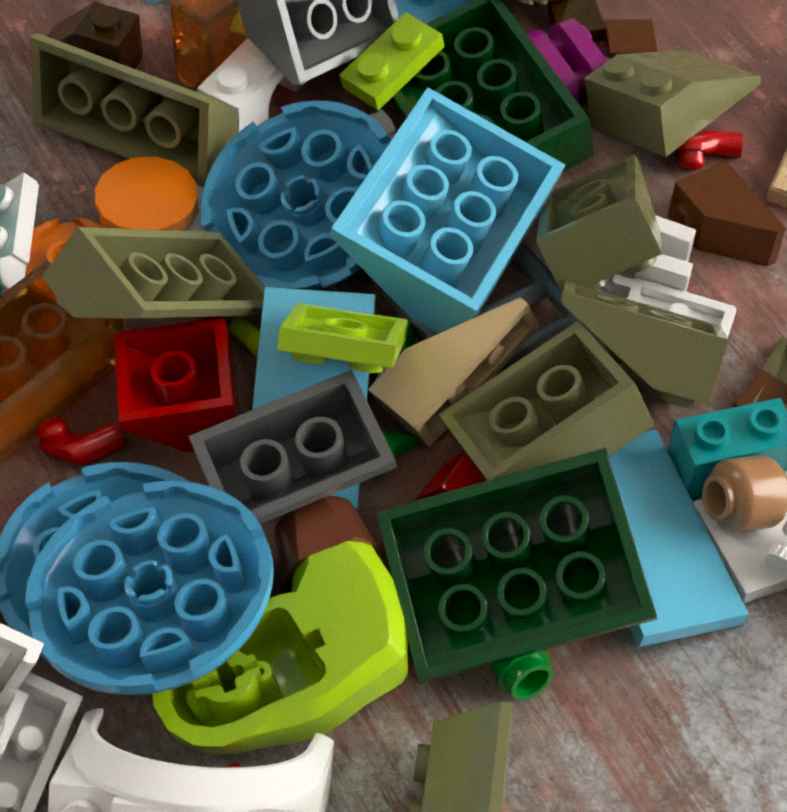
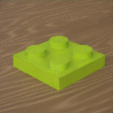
[277,302,408,373]

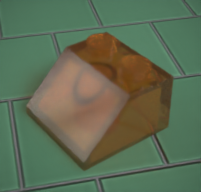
[170,0,247,89]

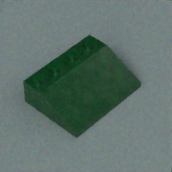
[392,0,594,172]
[376,448,657,684]

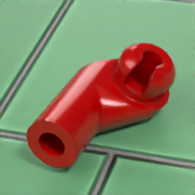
[676,130,743,170]
[38,417,125,465]

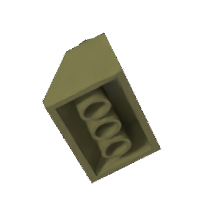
[31,33,238,188]
[42,227,265,318]
[409,701,514,812]

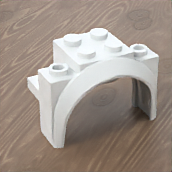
[48,708,334,812]

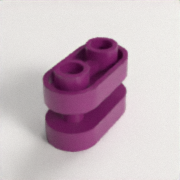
[526,18,610,103]

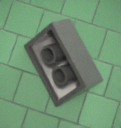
[237,0,399,84]
[189,369,397,524]

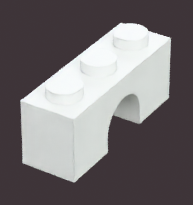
[197,38,307,133]

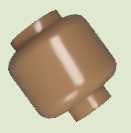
[702,455,787,533]

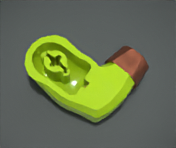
[152,496,409,755]

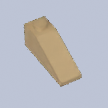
[368,298,540,448]

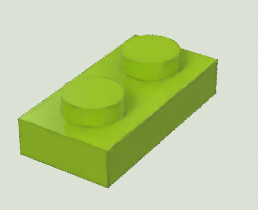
[339,12,445,110]

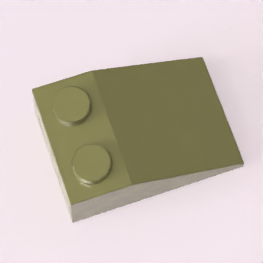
[584,50,761,157]
[536,154,663,293]
[560,281,729,408]
[438,320,655,481]

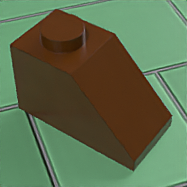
[668,161,786,266]

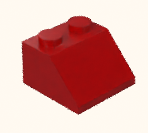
[114,317,240,453]

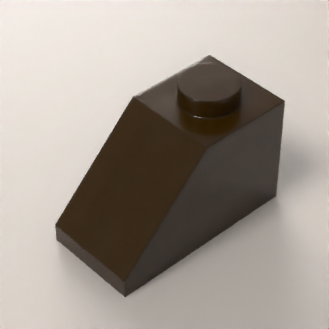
[47,2,143,69]

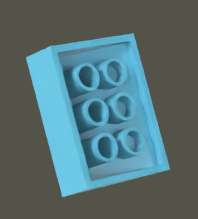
[329,88,565,334]

